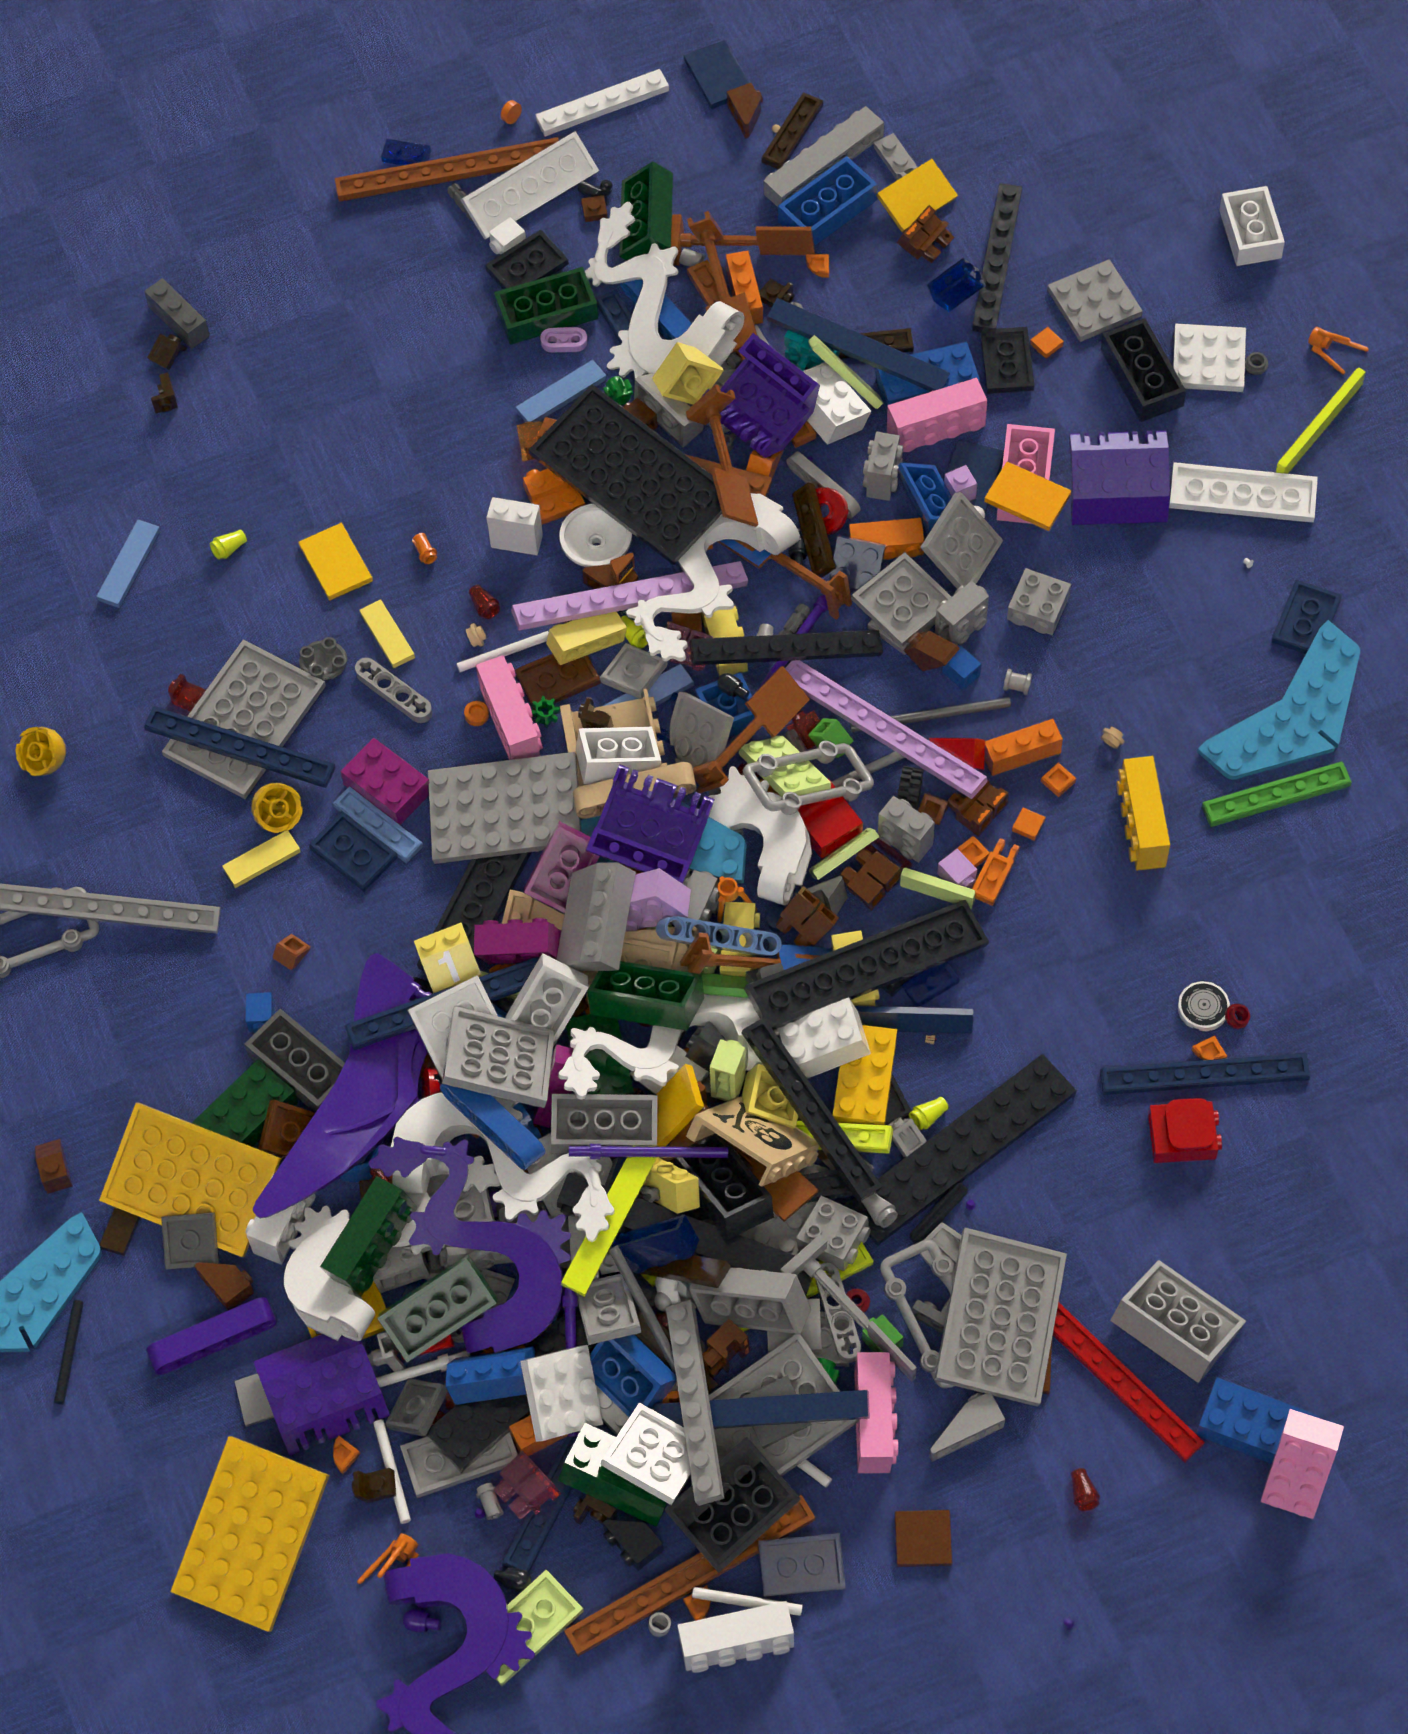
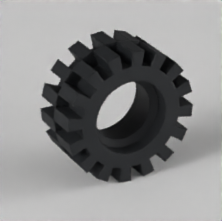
[897,766,924,810]

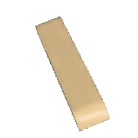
[573,762,696,819]

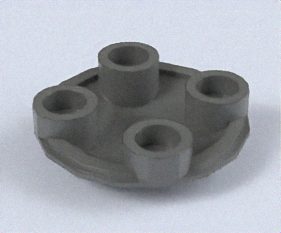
[299,637,348,681]

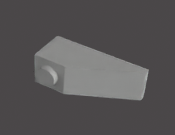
[930,1392,1005,1462]

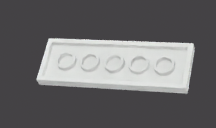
[461,131,599,240]
[1169,462,1318,523]

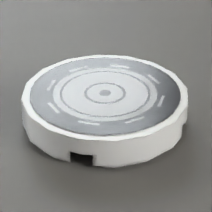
[1178,981,1230,1032]

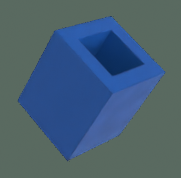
[942,645,981,690]
[246,992,275,1033]

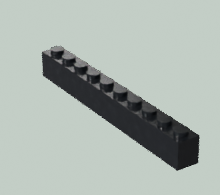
[557,1173,813,1296]

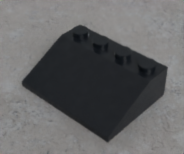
[665,1437,801,1573]

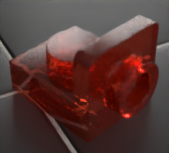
[168,673,206,712]
[786,710,821,749]

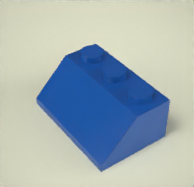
[898,463,952,534]
[590,1335,677,1418]
[446,1346,535,1405]

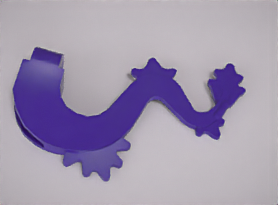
[369,1136,571,1354]
[376,1553,535,1734]

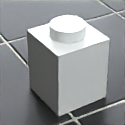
[489,217,526,255]

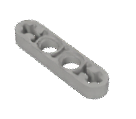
[786,451,861,519]
[355,658,432,723]
[815,1263,861,1363]

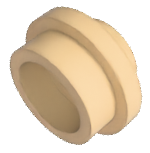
[466,623,486,647]
[1101,727,1125,749]

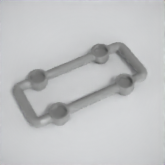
[743,741,874,815]
[0,887,100,978]
[880,1240,954,1389]

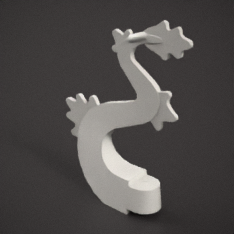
[585,202,745,378]
[626,493,800,661]
[683,766,812,906]
[558,994,779,1099]
[391,1092,615,1242]
[284,1156,500,1341]

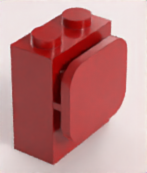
[798,778,863,859]
[1148,1098,1222,1163]

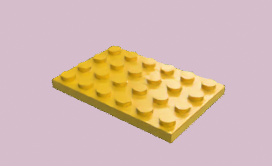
[99,1102,282,1257]
[170,1436,330,1632]

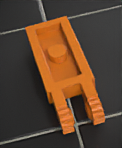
[972,838,1020,906]

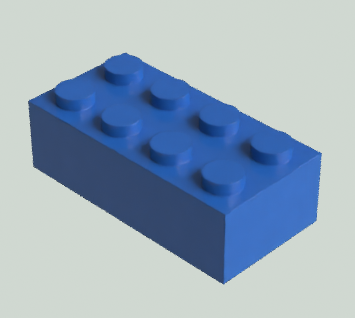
[778,156,877,246]
[876,342,980,412]
[1196,1377,1320,1464]

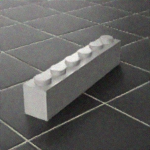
[764,106,884,207]

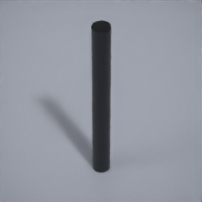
[54,1300,84,1405]

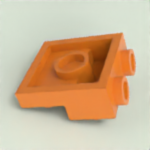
[523,468,585,525]

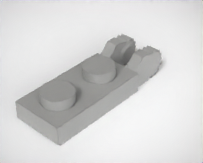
[874,133,917,180]

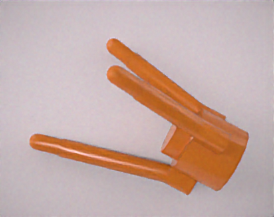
[1308,327,1369,375]
[717,876,757,923]
[357,1533,419,1584]

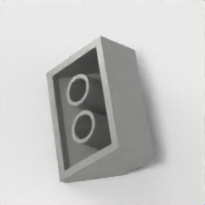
[634,373,704,447]

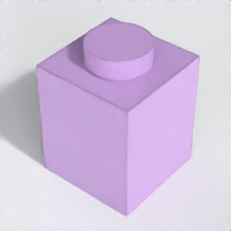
[944,465,977,501]
[937,849,977,889]

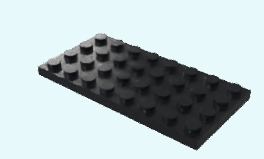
[529,384,722,565]

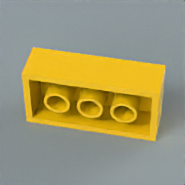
[1116,756,1170,871]
[833,1025,897,1125]

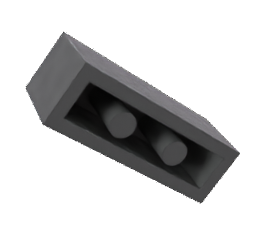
[144,278,210,349]

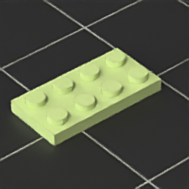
[739,735,831,797]
[495,1570,584,1686]

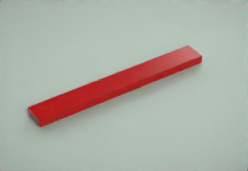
[1053,1302,1205,1463]

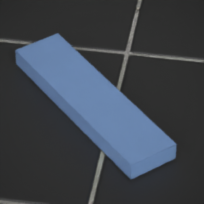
[516,360,607,427]
[96,520,160,608]
[604,664,694,706]
[333,786,423,864]

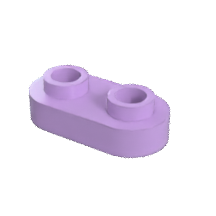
[540,327,587,353]

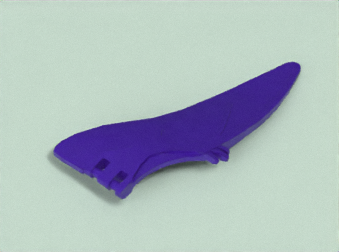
[252,953,432,1219]

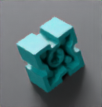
[784,330,840,371]

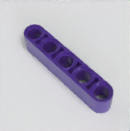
[146,1297,277,1375]

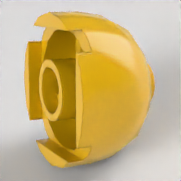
[15,727,66,776]
[251,783,302,833]

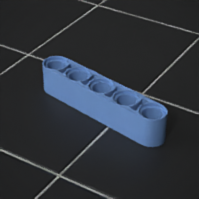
[656,916,782,957]

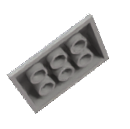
[556,862,636,971]
[1110,1260,1246,1383]

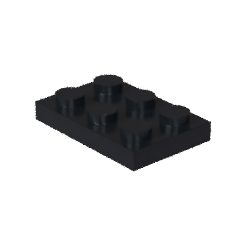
[485,229,569,289]
[980,327,1035,394]

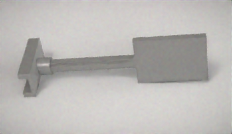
[780,1234,917,1382]
[235,1332,406,1427]

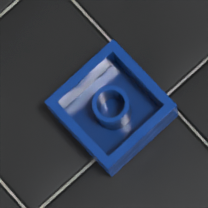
[695,672,755,738]

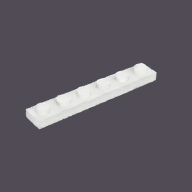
[535,69,669,136]

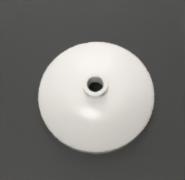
[560,504,632,567]

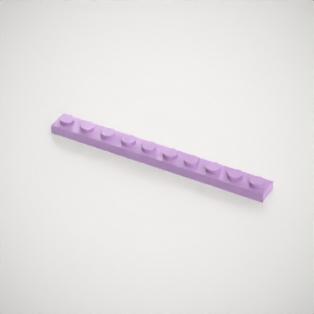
[511,561,748,630]
[785,660,987,799]

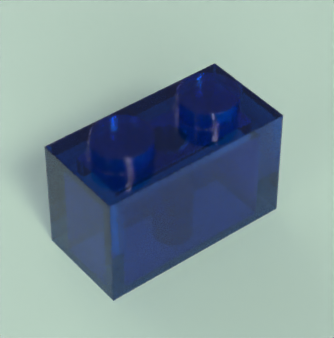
[927,258,985,312]

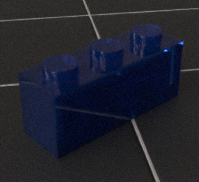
[610,1214,699,1274]

